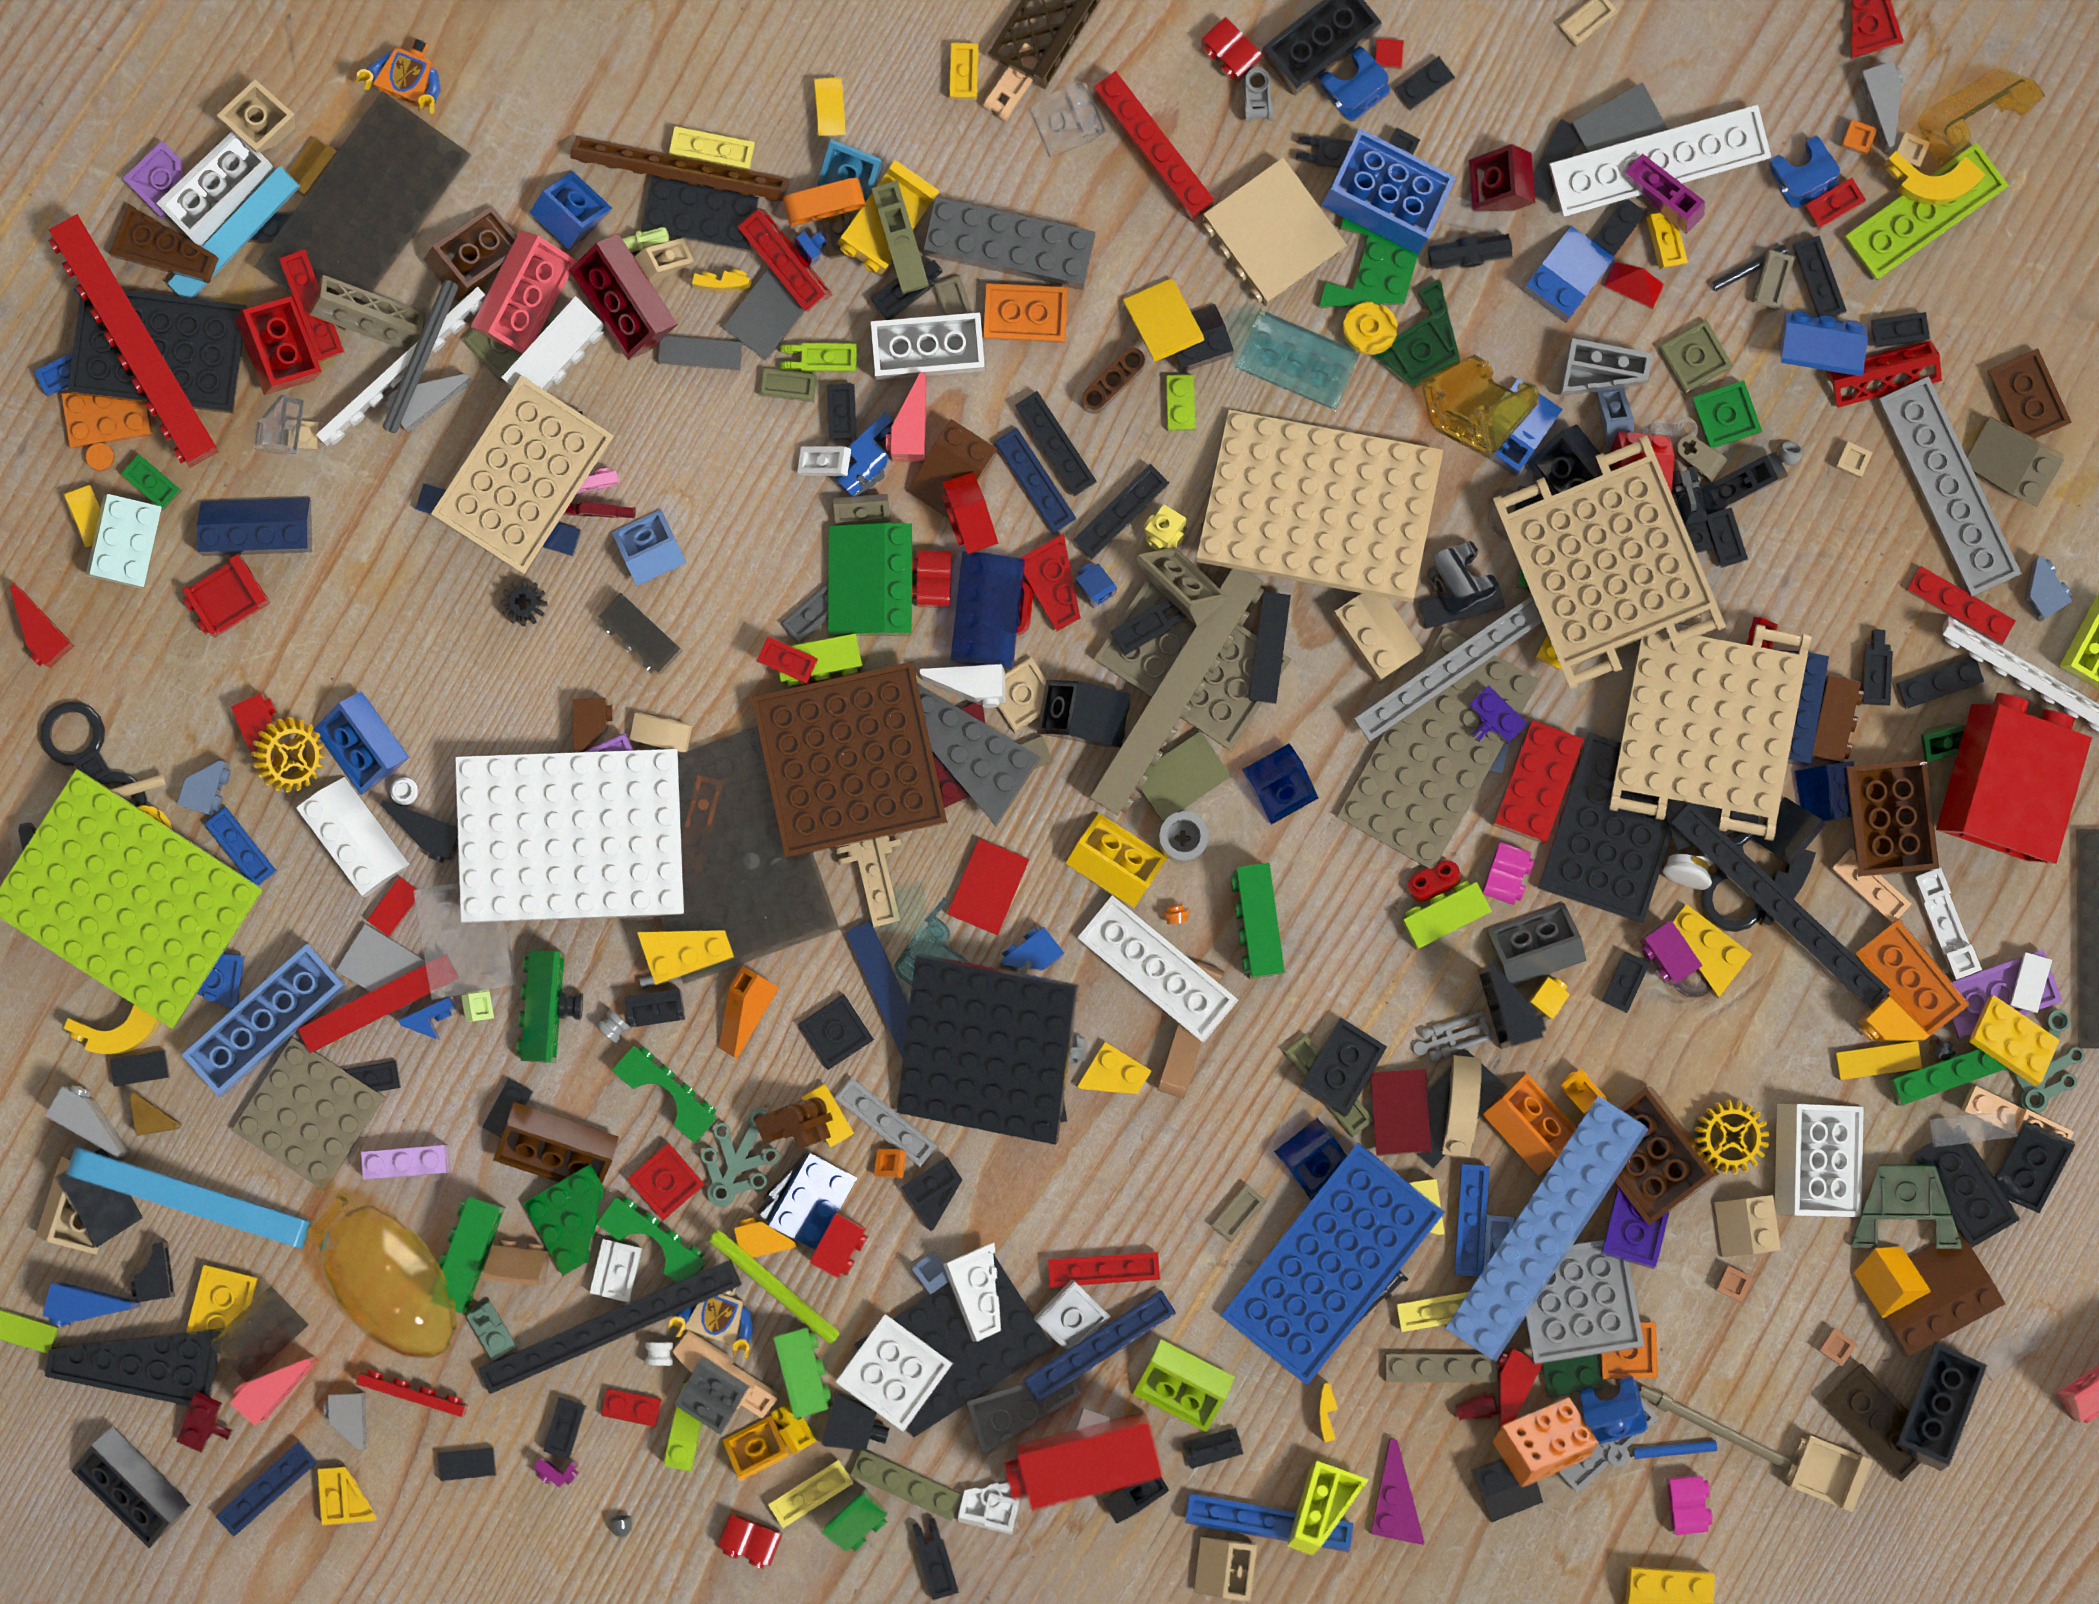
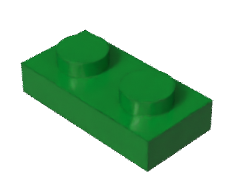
[121,454,182,511]

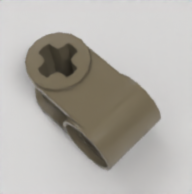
[1673,436,1727,483]

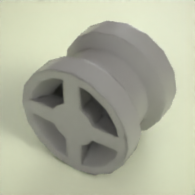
[596,1009,630,1043]

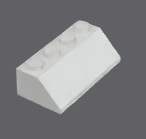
[157,132,276,247]
[502,296,604,391]
[296,777,410,897]

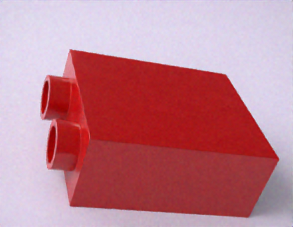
[1936,693,2092,864]
[1005,1411,1163,1511]

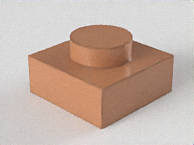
[1716,1265,1753,1302]
[1818,1328,1858,1366]

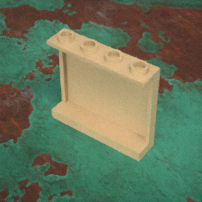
[1202,158,1347,307]

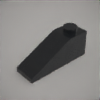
[1701,452,1788,514]
[381,800,458,863]

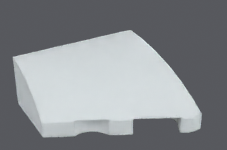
[958,1482,1020,1535]

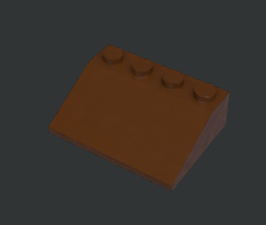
[1845,759,1939,877]
[1615,1087,1720,1226]
[1883,1230,2005,1357]

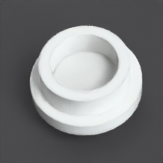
[390,777,418,805]

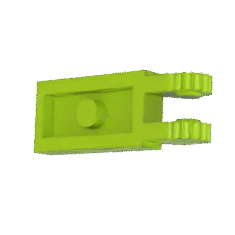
[780,343,857,373]

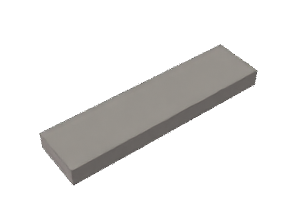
[834,1077,937,1167]

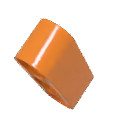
[783,178,866,226]

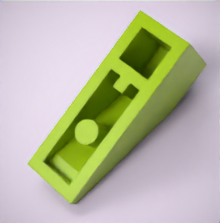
[664,1382,702,1471]

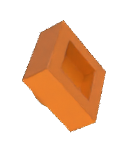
[1841,119,1877,156]
[874,1149,906,1179]

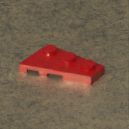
[1850,0,1904,59]
[1016,533,1081,632]

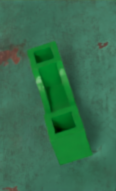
[612,1045,718,1144]
[1888,1048,2007,1106]
[597,1196,707,1282]

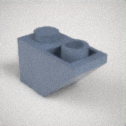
[2025,556,2072,622]
[177,761,231,816]

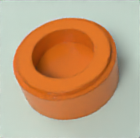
[86,443,115,471]

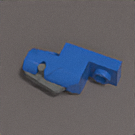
[835,412,893,497]

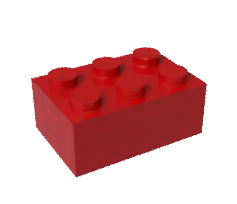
[235,296,322,395]

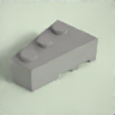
[1559,338,1653,397]

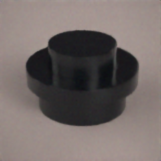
[1929,1037,1956,1060]

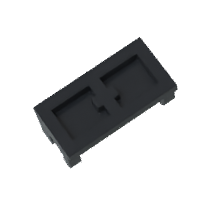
[625,989,686,1028]

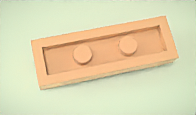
[1831,848,1912,924]

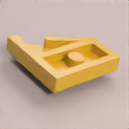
[1077,1042,1152,1094]

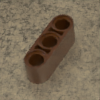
[1082,347,1145,414]

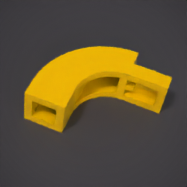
[1884,151,1986,205]
[63,1005,161,1055]

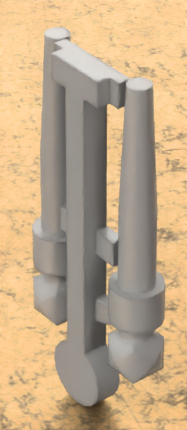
[1413,1011,1492,1062]

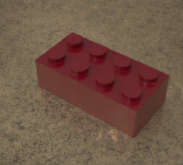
[569,234,678,360]

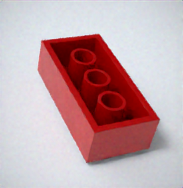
[1492,720,1584,844]

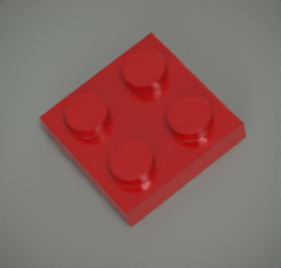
[627,1143,705,1221]

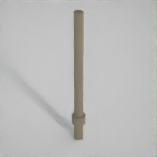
[1639,1385,1791,1469]

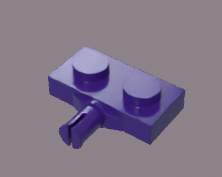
[1468,685,1528,744]

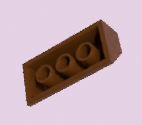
[493,1102,619,1184]

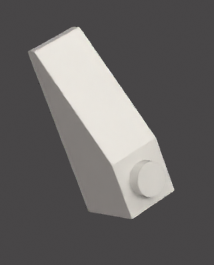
[920,664,1006,708]

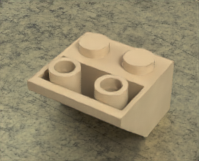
[1194,1536,1257,1602]

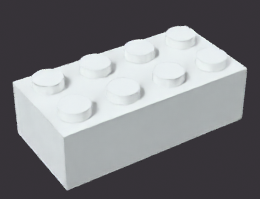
[871,313,985,380]

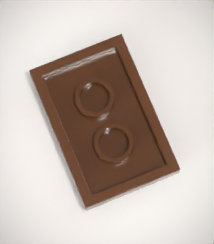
[1987,348,2072,439]

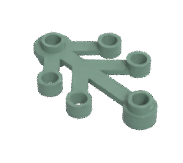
[2006,1010,2085,1114]
[701,1108,780,1207]

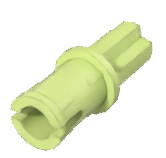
[622,227,669,253]

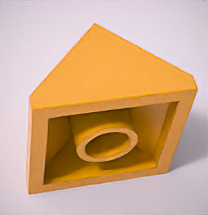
[1854,1246,1931,1319]
[722,1415,791,1481]

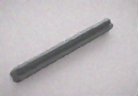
[382,280,458,433]

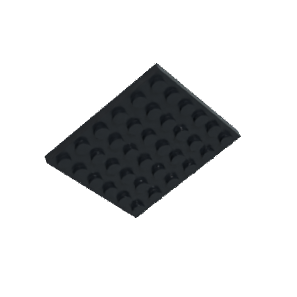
[897,953,1079,1145]

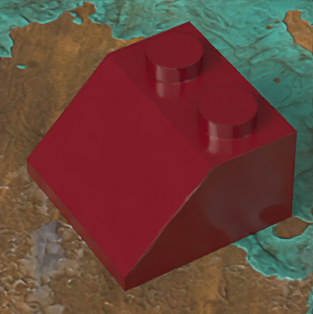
[1469,144,1535,212]

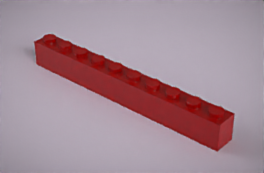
[48,214,218,468]

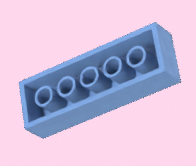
[182,944,347,1097]

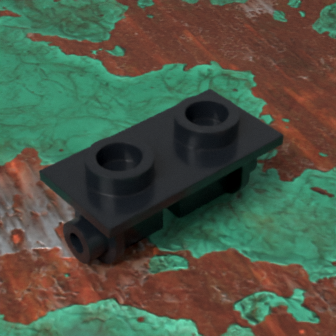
[1183,1427,1243,1469]

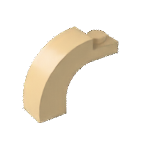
[1442,1055,1481,1157]

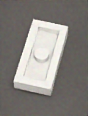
[797,447,851,476]

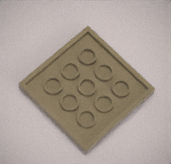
[231,1038,386,1190]

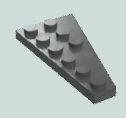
[918,684,1040,827]

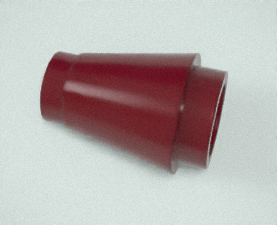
[1456,1392,1498,1420]

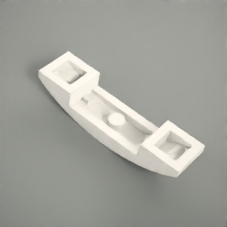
[1914,867,1982,980]

